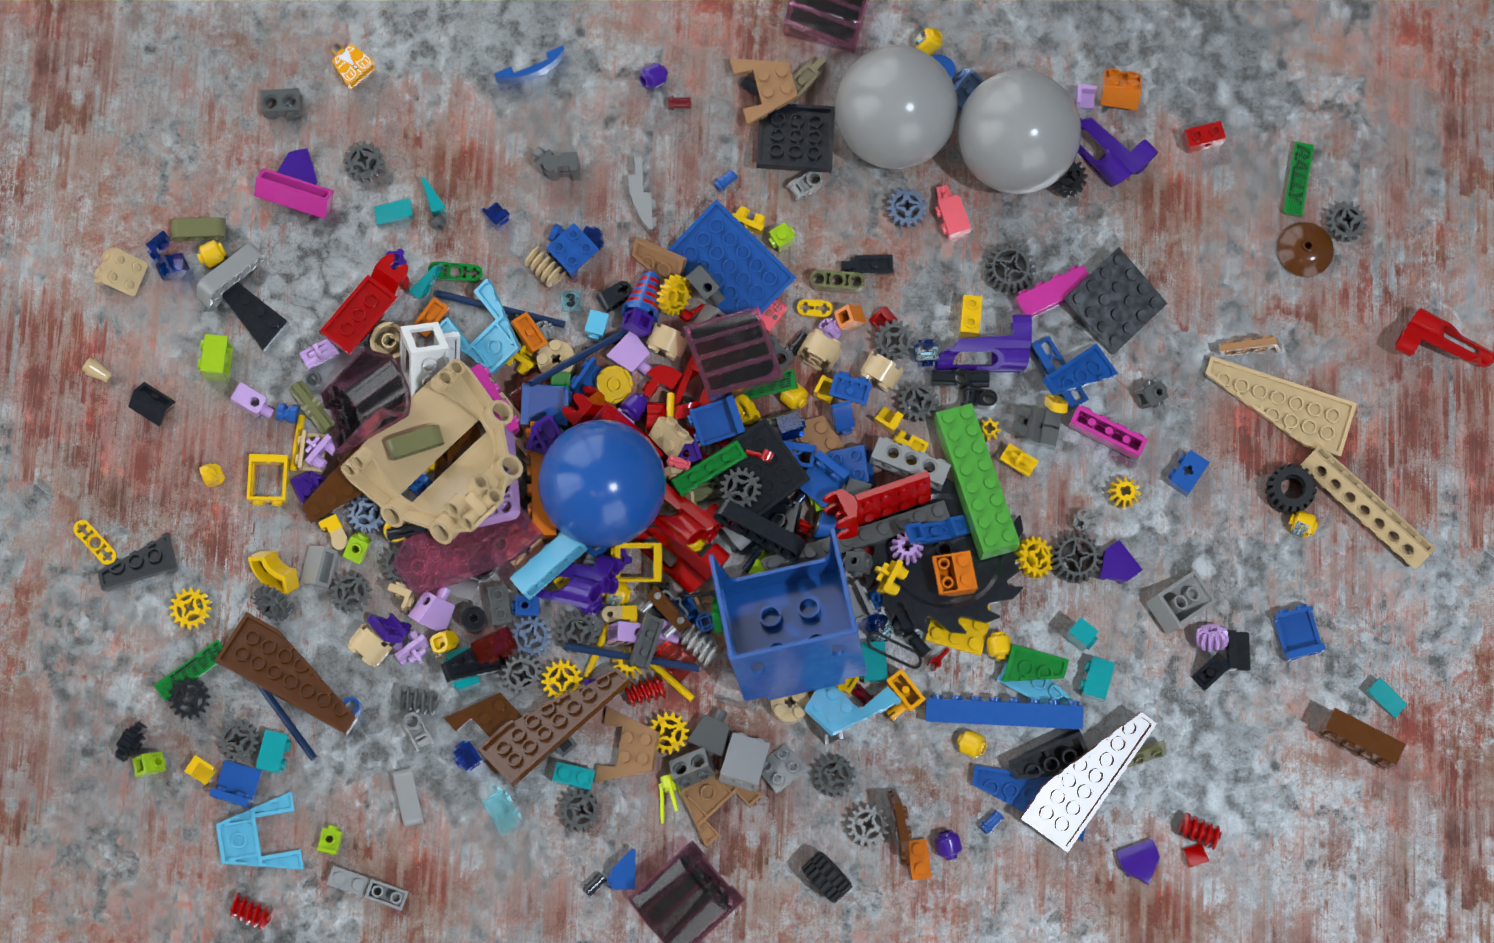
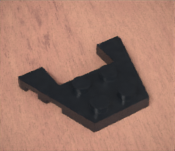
[736,498,802,555]

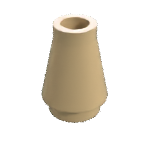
[82,358,112,382]

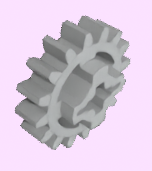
[847,804,890,848]

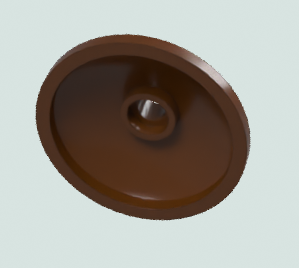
[1277,222,1334,278]

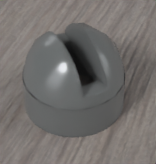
[429,214,446,230]
[305,372,322,387]

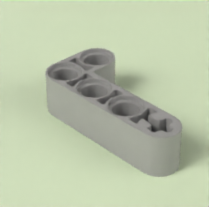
[196,243,265,310]

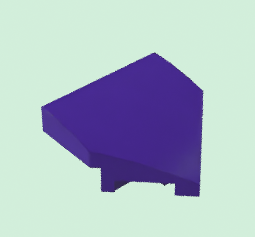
[277,148,318,185]
[526,414,562,455]
[290,471,327,505]
[1099,540,1143,584]
[367,613,413,643]
[1116,839,1160,885]

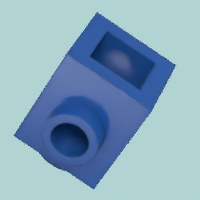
[512,596,540,618]

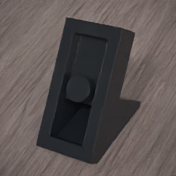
[1192,652,1232,691]

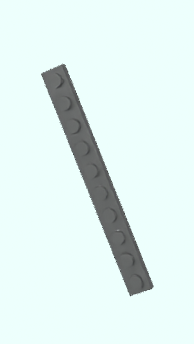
[761,500,950,571]

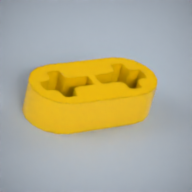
[797,299,833,319]
[1044,394,1069,413]

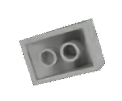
[1145,570,1217,635]

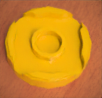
[595,365,633,404]

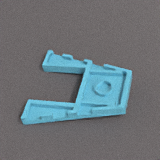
[439,279,521,374]
[804,686,901,736]
[216,791,304,870]

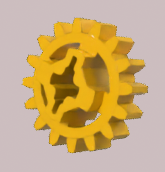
[656,274,692,316]
[1015,536,1055,579]
[169,587,213,630]
[541,659,584,698]
[648,712,689,755]

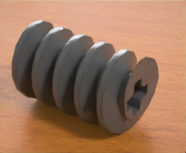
[397,685,440,716]

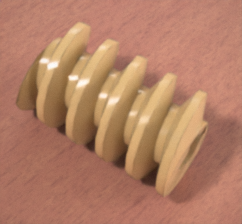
[525,246,566,288]

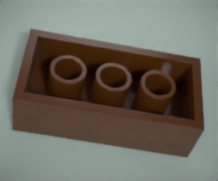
[1318,708,1406,770]

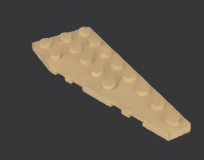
[1205,356,1357,458]

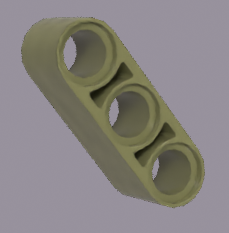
[171,217,226,242]
[810,270,865,294]
[385,425,444,461]

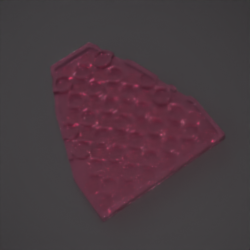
[392,489,544,594]

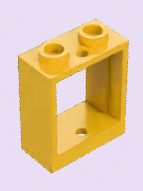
[247,454,290,507]
[611,543,662,583]

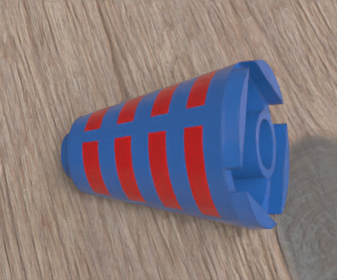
[621,271,660,323]

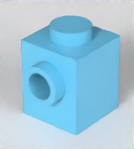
[584,309,610,341]

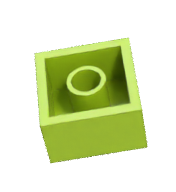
[198,334,234,382]

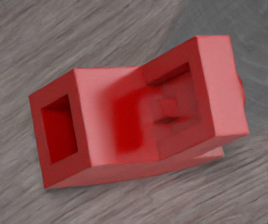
[642,365,683,401]

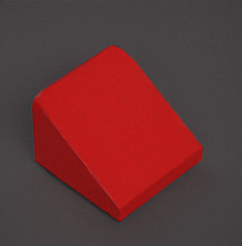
[869,306,898,332]
[1183,843,1209,868]

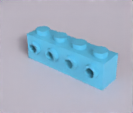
[510,532,588,600]

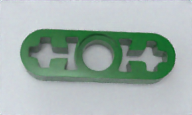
[428,261,483,284]

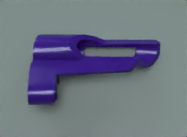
[1078,117,1158,187]
[935,314,1032,372]
[517,555,622,609]

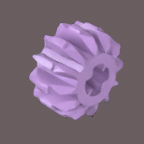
[890,532,923,565]
[1196,623,1229,652]

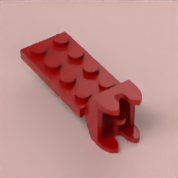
[319,254,409,356]
[562,385,665,457]
[823,471,931,540]

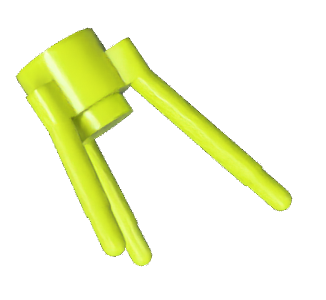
[658,774,684,824]

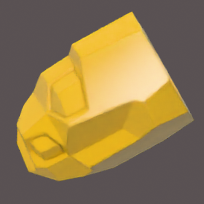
[734,394,760,425]
[199,463,225,487]
[430,630,459,654]

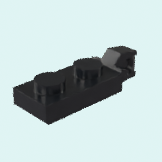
[840,254,894,275]

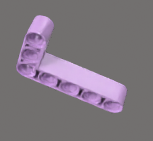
[477,427,520,528]

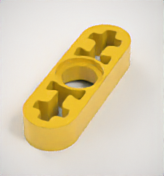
[73,520,118,566]

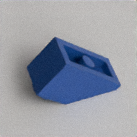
[830,400,855,436]
[607,849,636,890]

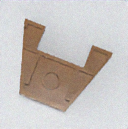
[730,58,798,127]
[773,416,845,463]
[594,707,660,784]
[680,768,763,848]

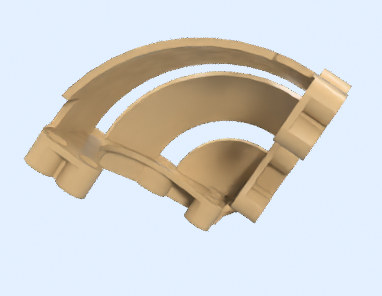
[341,359,523,544]

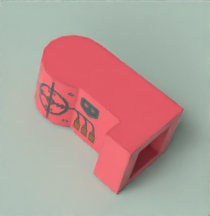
[755,299,789,335]

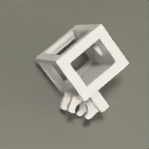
[400,322,460,399]

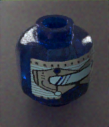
[914,339,939,367]
[865,613,894,642]

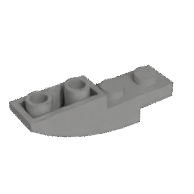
[628,156,657,234]
[326,866,408,911]

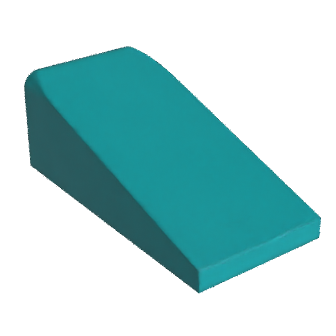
[421,177,447,217]
[374,198,414,226]
[408,264,443,299]
[1365,677,1407,719]

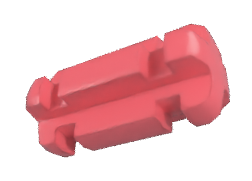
[666,455,691,471]

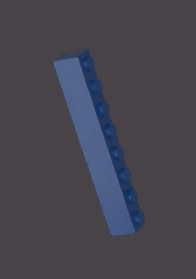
[926,694,1084,729]

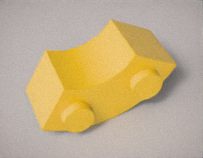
[248,551,299,594]

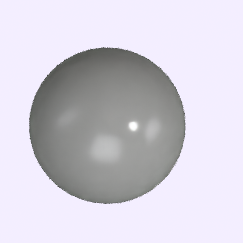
[835,45,958,169]
[957,70,1081,194]

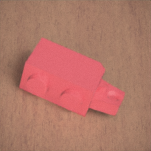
[935,185,971,240]

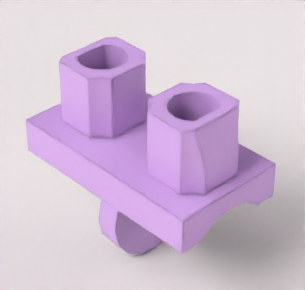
[299,338,339,370]
[305,434,339,470]
[393,630,430,666]

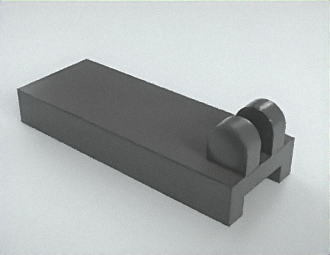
[629,613,664,670]

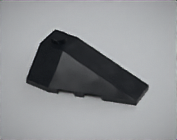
[1008,729,1088,780]

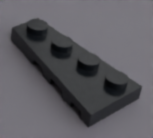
[222,282,289,352]
[97,532,178,591]
[441,631,509,683]

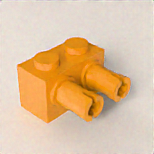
[874,668,926,721]

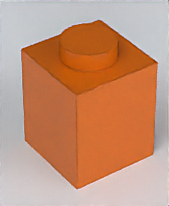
[834,304,867,331]

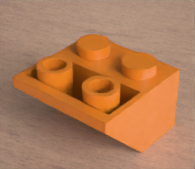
[1100,68,1142,111]
[932,551,978,596]

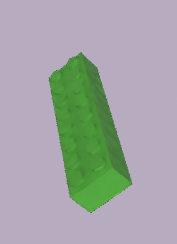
[933,403,1020,560]

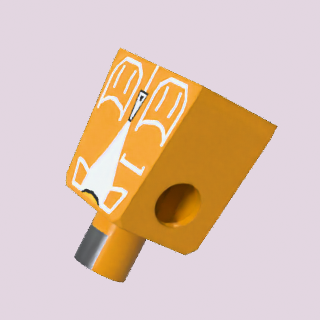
[331,43,376,90]

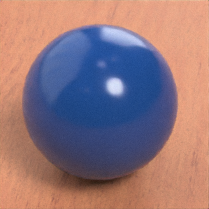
[538,420,666,547]

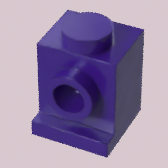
[621,307,654,338]
[678,440,702,464]

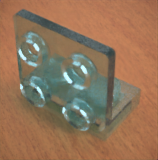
[482,787,523,836]

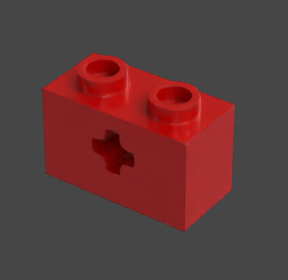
[1181,120,1226,154]

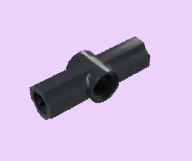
[931,368,990,389]

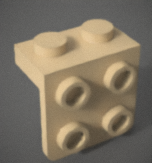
[94,247,148,297]

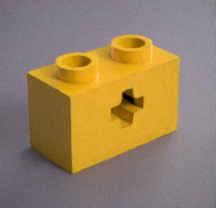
[959,295,983,338]

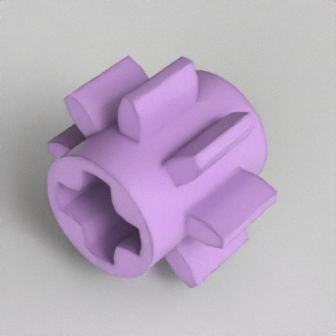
[819,318,841,339]

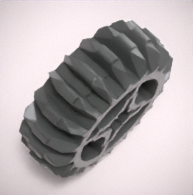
[984,243,1036,294]
[1051,532,1103,584]

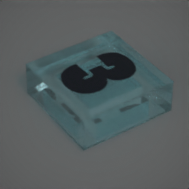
[561,291,581,311]

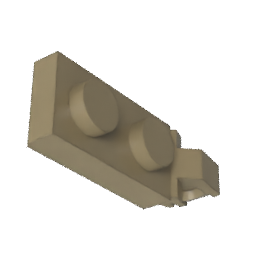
[793,56,827,102]

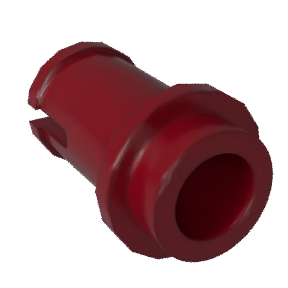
[668,96,691,111]
[851,684,874,707]

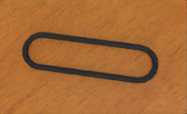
[867,631,922,669]

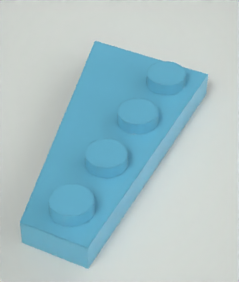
[996,660,1074,704]

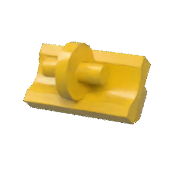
[732,206,766,235]
[506,343,537,375]
[999,443,1039,478]
[874,559,909,596]

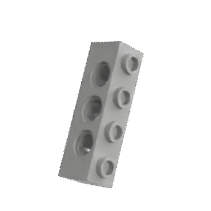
[869,437,951,491]

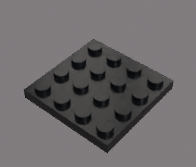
[756,102,835,173]
[1064,247,1168,354]
[714,418,811,516]

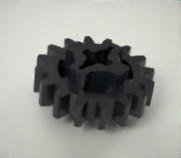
[1049,160,1088,198]
[168,677,211,720]
[115,721,147,762]

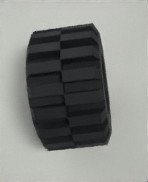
[1265,463,1317,515]
[801,851,853,904]

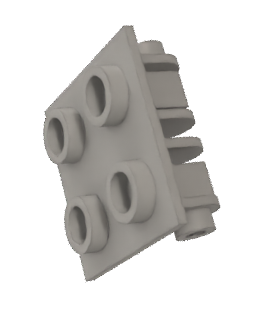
[761,743,808,794]

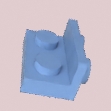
[953,68,984,110]

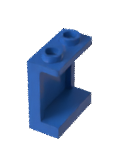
[520,383,572,426]
[687,395,745,447]
[1272,604,1326,662]

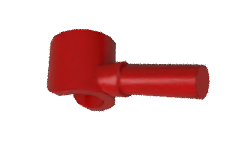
[680,303,705,323]
[745,449,774,462]
[927,648,950,672]

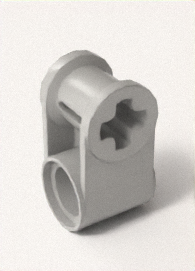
[787,172,823,202]
[403,713,435,752]

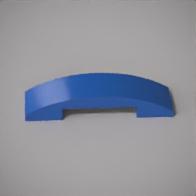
[494,46,565,84]
[904,515,970,545]

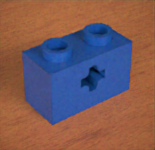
[1167,450,1210,497]

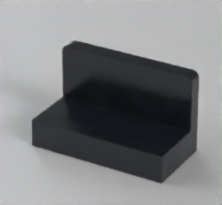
[129,382,176,426]
[1226,630,1251,671]

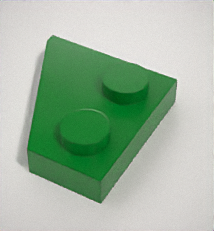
[712,597,724,634]

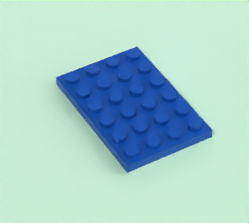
[668,199,797,331]

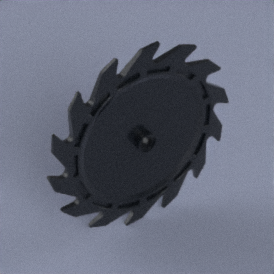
[861,470,1028,634]

